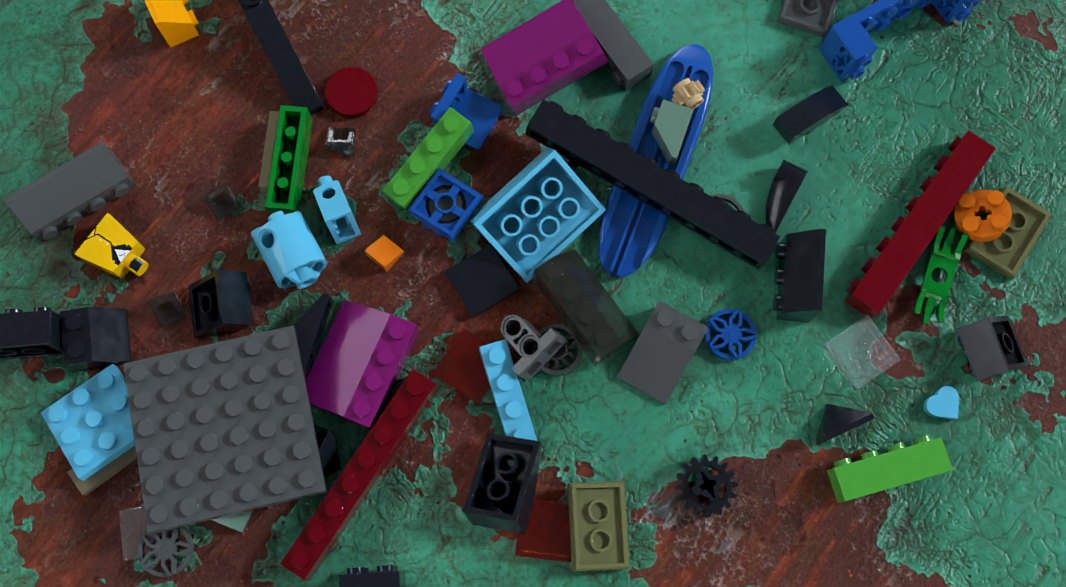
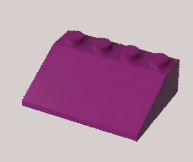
[480,0,608,115]
[305,299,419,431]

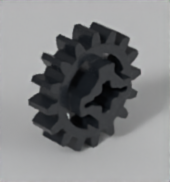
[674,454,738,518]

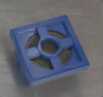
[408,168,483,241]

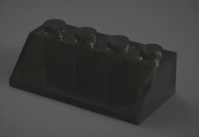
[531,250,640,367]

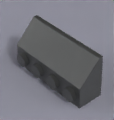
[4,142,136,242]

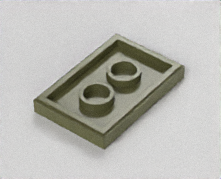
[964,186,1053,280]
[567,481,630,571]

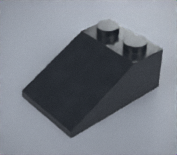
[463,433,542,535]

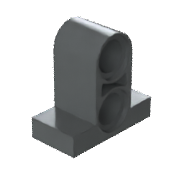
[501,315,567,380]

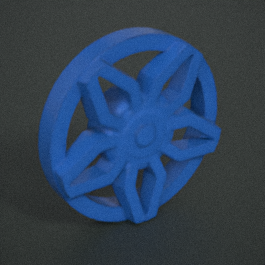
[704,309,757,361]

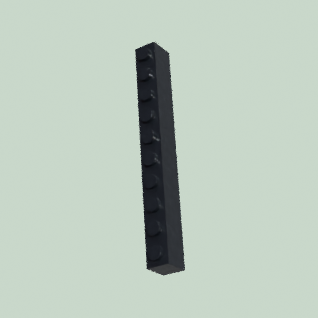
[525,99,780,269]

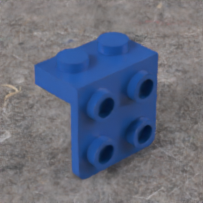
[430,73,502,150]

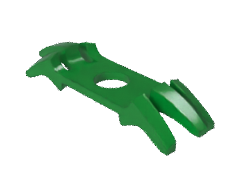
[914,226,968,325]

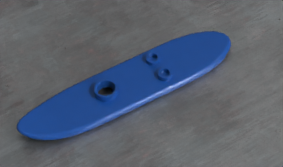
[598,44,713,278]

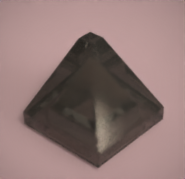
[326,128,356,158]
[203,184,241,220]
[148,291,187,327]

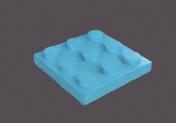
[41,364,135,481]

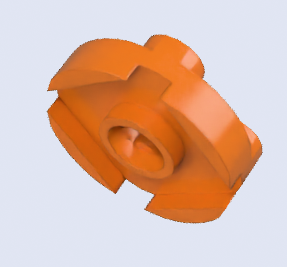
[954,190,1012,242]

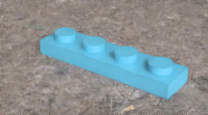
[479,339,537,441]

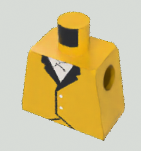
[75,213,149,279]

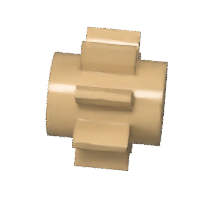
[671,78,705,109]

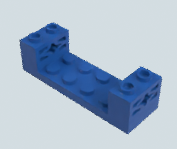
[819,0,981,82]

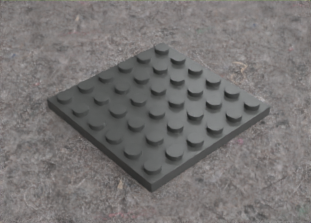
[123,326,327,534]

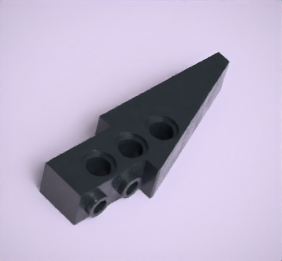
[237,0,324,115]

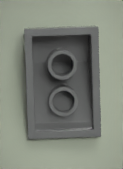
[616,301,708,405]

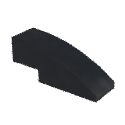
[773,85,849,145]

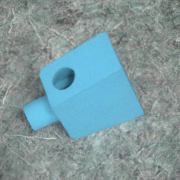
[313,176,362,244]

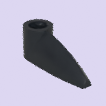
[766,160,808,233]

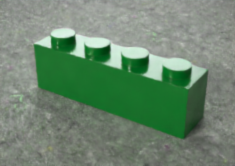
[265,105,313,215]

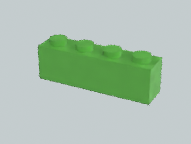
[382,107,474,214]
[827,435,953,503]

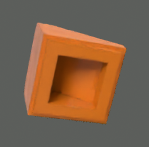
[365,235,404,272]

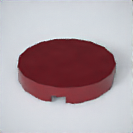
[325,67,378,118]

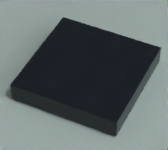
[445,244,519,319]

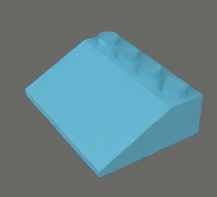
[469,147,606,283]

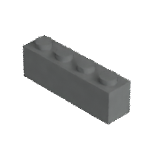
[573,0,654,91]

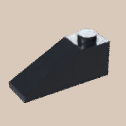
[292,293,334,378]

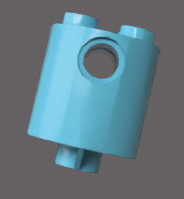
[251,211,328,289]

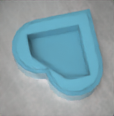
[923,386,959,420]

